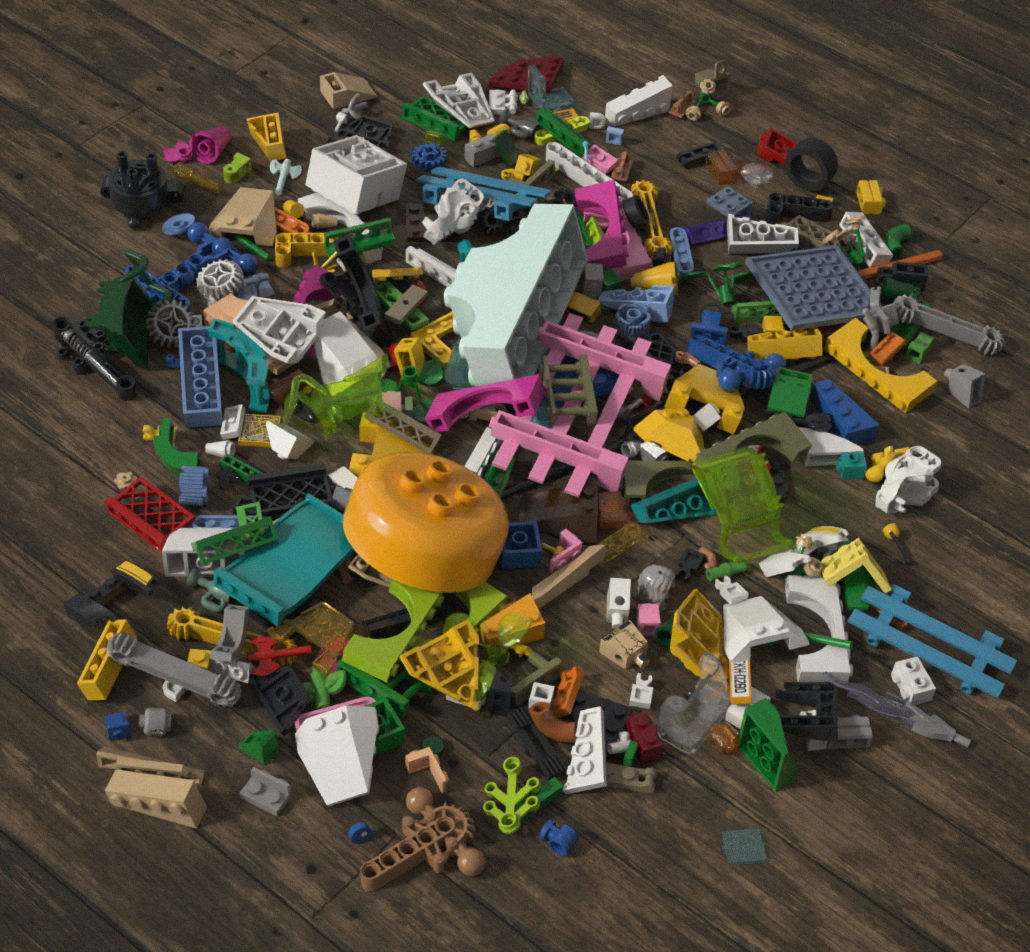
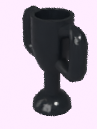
[786,412,833,431]

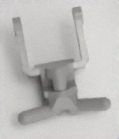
[862,287,899,351]

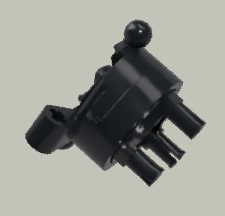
[100,151,185,230]

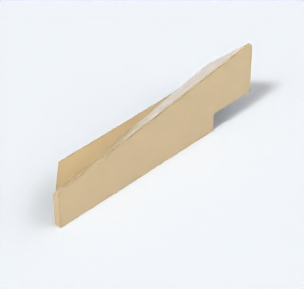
[531,545,605,609]
[96,747,205,786]

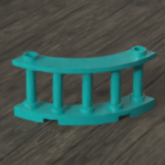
[208,318,270,413]

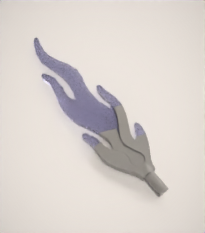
[823,672,971,747]

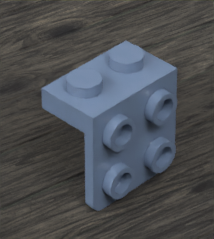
[707,186,753,217]

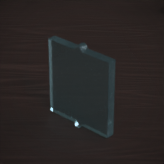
[721,829,766,865]

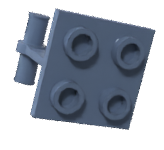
[235,272,275,300]

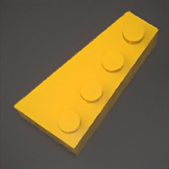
[747,327,822,360]

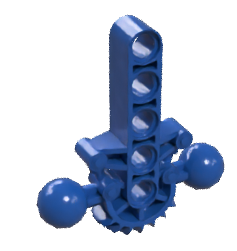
[688,335,786,392]

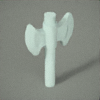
[270,159,302,195]

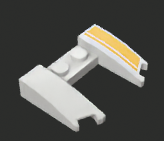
[759,526,849,577]

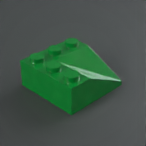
[737,698,799,792]

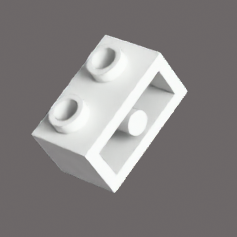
[891,657,936,705]

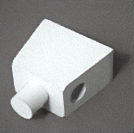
[607,578,631,629]

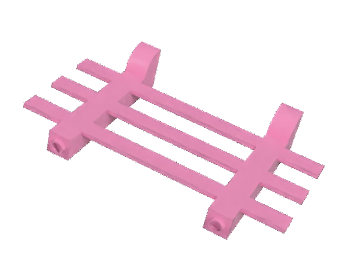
[489,313,671,498]

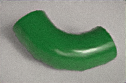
[884,224,911,259]

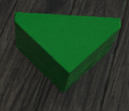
[238,730,278,765]

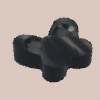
[216,466,240,490]

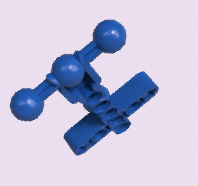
[125,222,258,316]

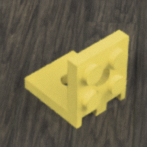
[821,538,892,594]

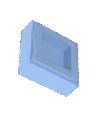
[606,126,624,146]

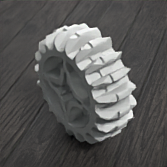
[196,259,244,301]

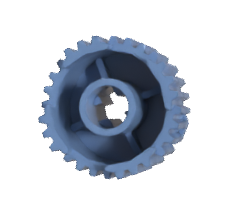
[614,303,651,340]
[179,466,210,506]

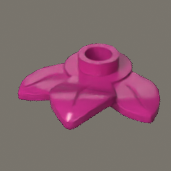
[163,141,193,162]

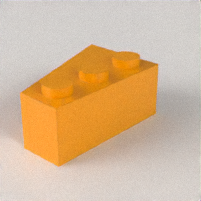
[480,593,545,655]

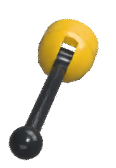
[882,523,913,565]

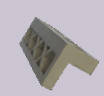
[364,398,442,454]

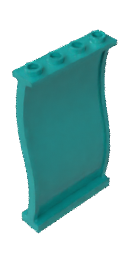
[214,493,356,626]

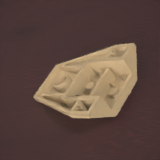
[208,187,277,246]

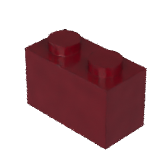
[625,711,663,765]

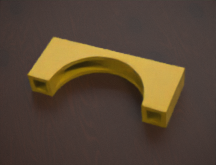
[824,318,937,414]

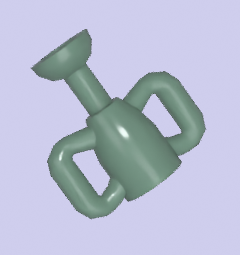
[186,568,236,612]

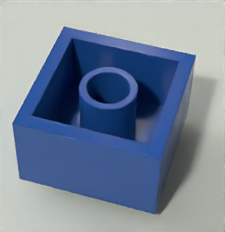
[499,521,542,569]

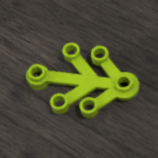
[483,757,541,834]

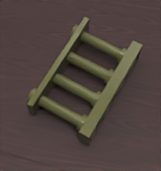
[538,355,598,425]

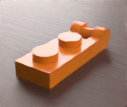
[551,665,584,718]

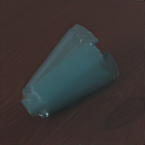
[444,339,473,390]

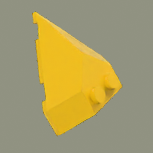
[633,408,704,462]
[399,619,479,711]

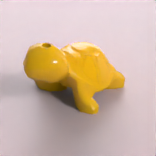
[865,446,910,483]

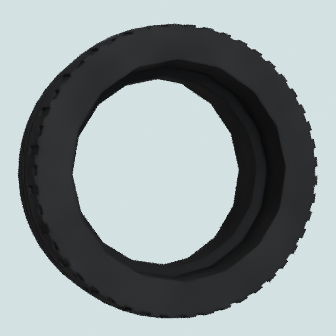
[785,138,838,191]

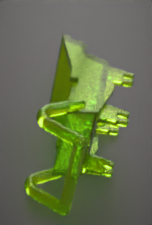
[283,353,388,436]
[690,447,795,563]

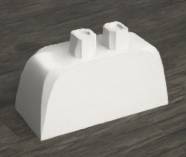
[162,527,244,577]

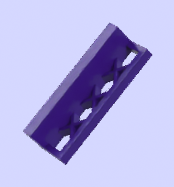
[683,214,750,245]

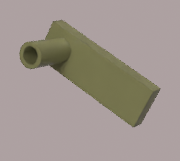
[509,159,556,188]
[511,651,563,708]

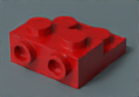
[756,128,798,165]

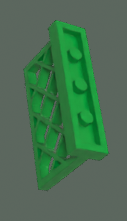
[401,96,468,142]

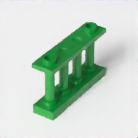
[336,636,433,719]

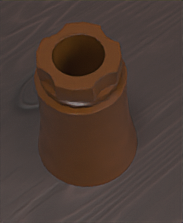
[266,369,309,409]

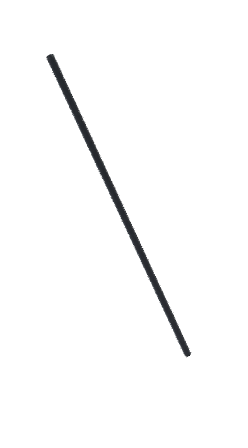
[501,331,891,500]

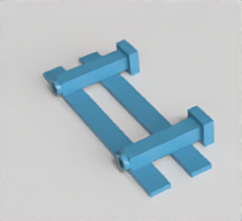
[416,166,552,221]
[847,584,1017,698]

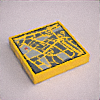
[238,414,281,448]

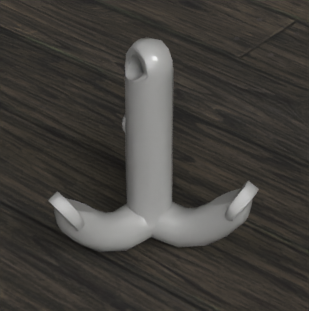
[342,93,368,119]

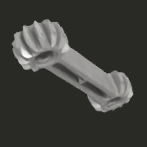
[893,294,1005,356]
[106,632,242,708]

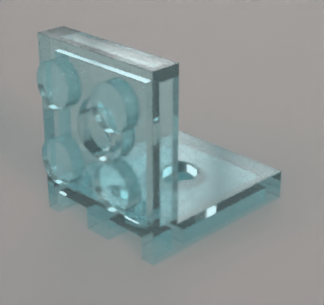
[528,65,575,112]

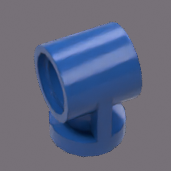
[539,819,579,856]

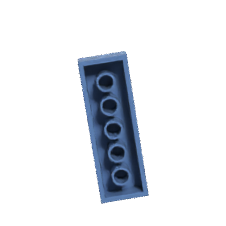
[178,326,223,428]

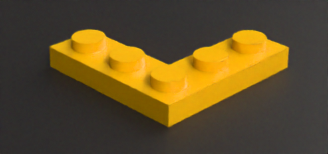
[410,312,458,368]

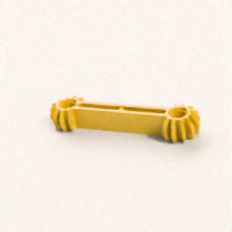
[631,180,673,259]
[167,606,297,668]

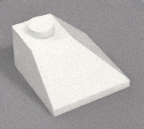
[266,421,315,461]

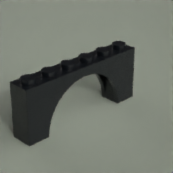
[333,234,394,347]

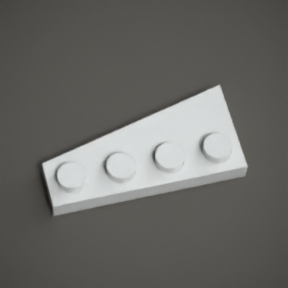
[563,706,607,794]

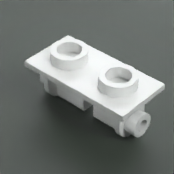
[211,660,256,683]

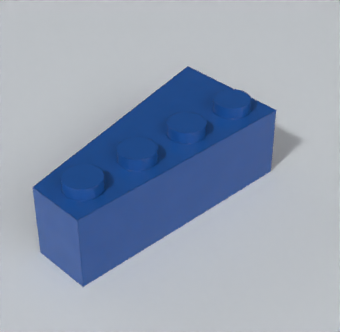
[810,379,880,445]

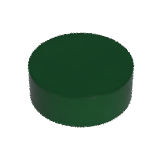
[422,736,444,757]

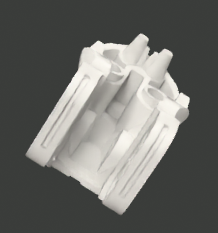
[422,179,484,245]
[875,446,941,514]

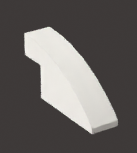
[798,427,863,466]

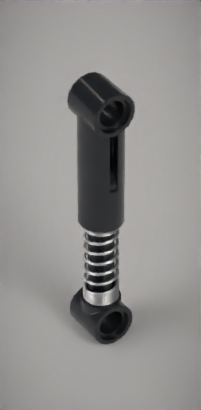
[52,316,136,401]

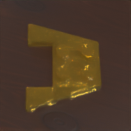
[266,601,355,677]

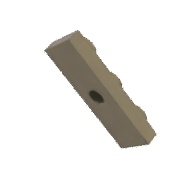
[384,285,428,325]

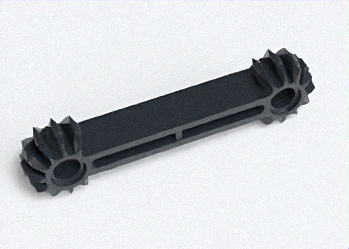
[475,188,578,235]

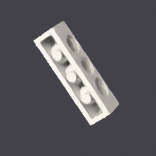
[839,212,893,268]

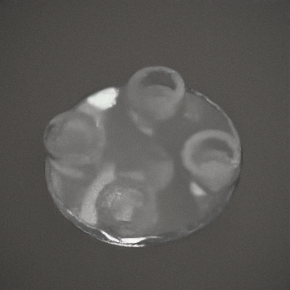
[741,163,774,187]

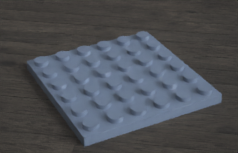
[745,245,882,331]

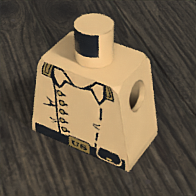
[599,620,650,669]

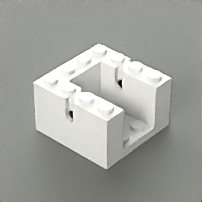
[305,135,407,214]

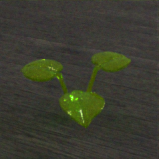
[442,613,533,700]

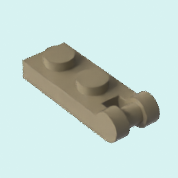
[606,763,657,793]

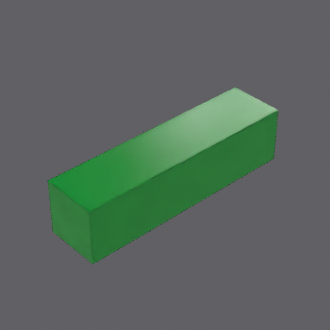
[219,454,262,484]
[515,777,563,823]

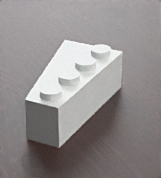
[605,75,673,127]
[727,214,799,254]

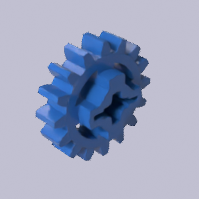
[412,142,447,171]

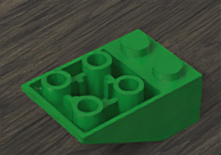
[767,366,813,418]

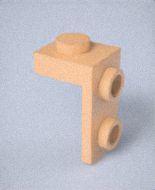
[405,747,449,793]

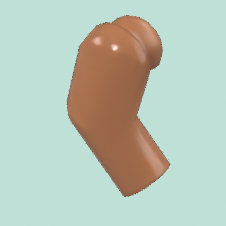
[675,351,702,367]

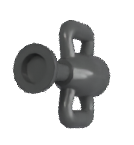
[499,110,543,139]

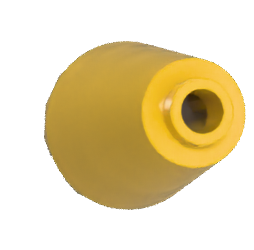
[631,261,678,296]

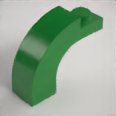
[153,418,202,476]

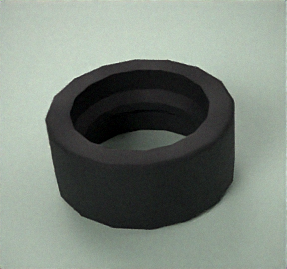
[623,195,650,230]

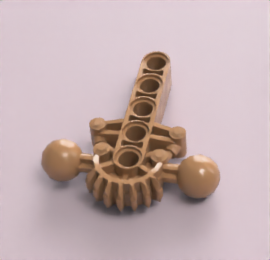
[360,787,486,892]

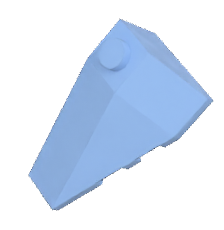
[598,285,675,323]

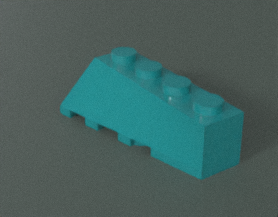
[631,478,718,523]

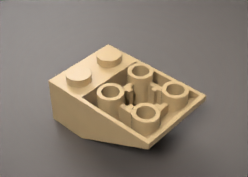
[320,72,377,109]

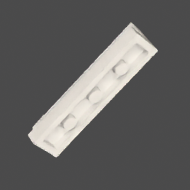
[406,246,457,286]
[464,427,502,478]

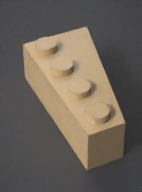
[105,770,207,829]

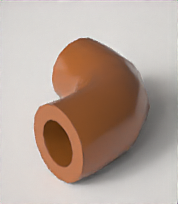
[529,702,578,743]

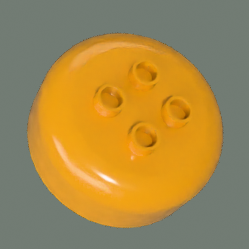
[343,451,509,593]

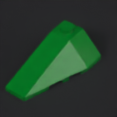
[837,541,875,610]

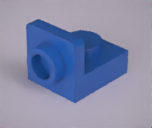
[105,711,131,741]

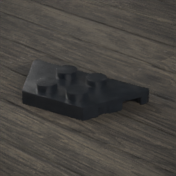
[249,666,311,736]

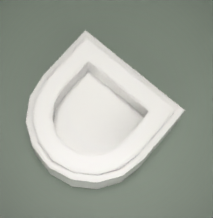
[589,112,606,129]
[163,681,187,702]

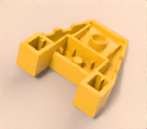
[664,364,745,434]
[349,412,434,478]

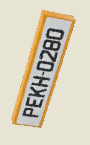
[729,659,752,704]

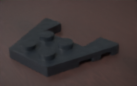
[328,115,393,152]

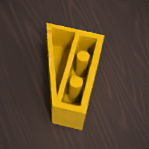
[246,113,287,162]

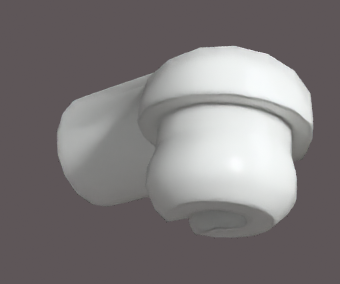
[607,731,631,754]

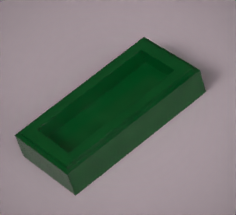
[493,129,519,167]

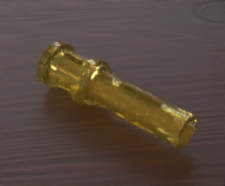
[173,162,222,193]

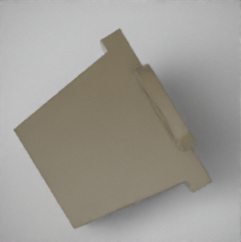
[695,60,731,100]

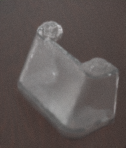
[657,651,731,754]

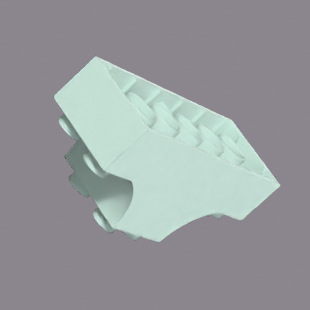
[444,204,588,404]

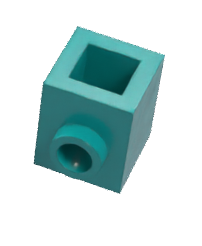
[836,453,867,480]

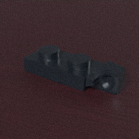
[652,247,671,267]
[762,460,789,505]

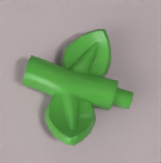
[302,665,347,710]

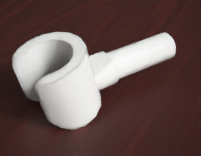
[334,112,347,132]

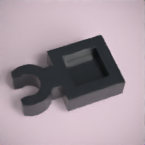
[730,324,763,342]
[675,547,705,583]

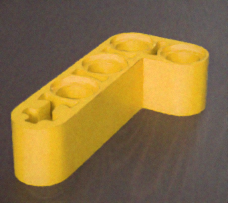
[275,233,338,268]

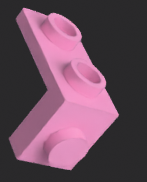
[550,529,582,574]

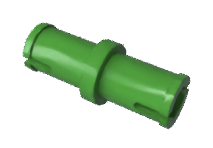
[706,559,746,582]

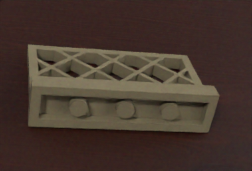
[780,215,855,253]

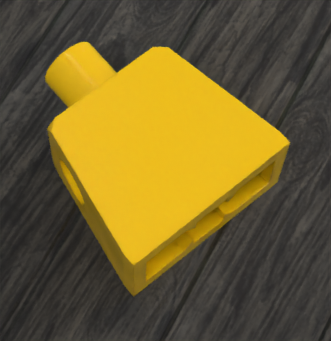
[394,337,425,378]

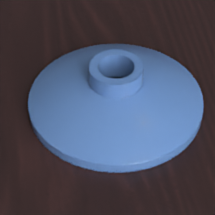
[162,213,195,235]

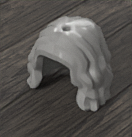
[637,564,675,613]

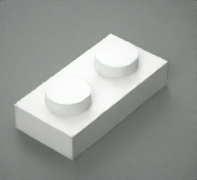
[220,404,245,440]

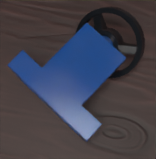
[690,303,728,345]

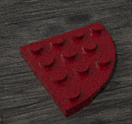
[489,55,564,93]

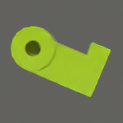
[223,152,252,184]

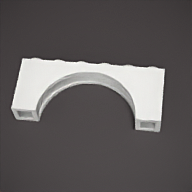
[298,192,383,272]
[785,575,853,685]

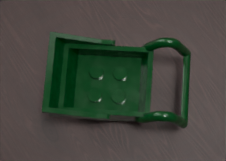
[84,249,172,370]

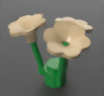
[822,216,866,266]

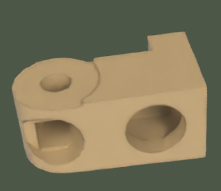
[469,403,507,421]

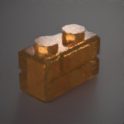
[705,150,739,185]

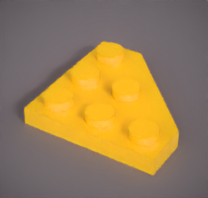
[370,267,423,281]

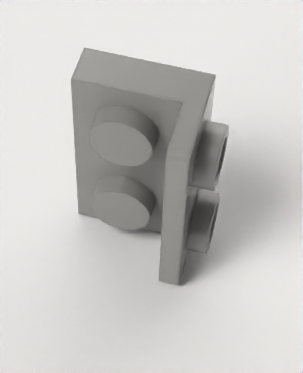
[239,767,291,816]

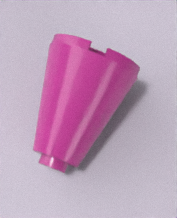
[189,126,231,164]

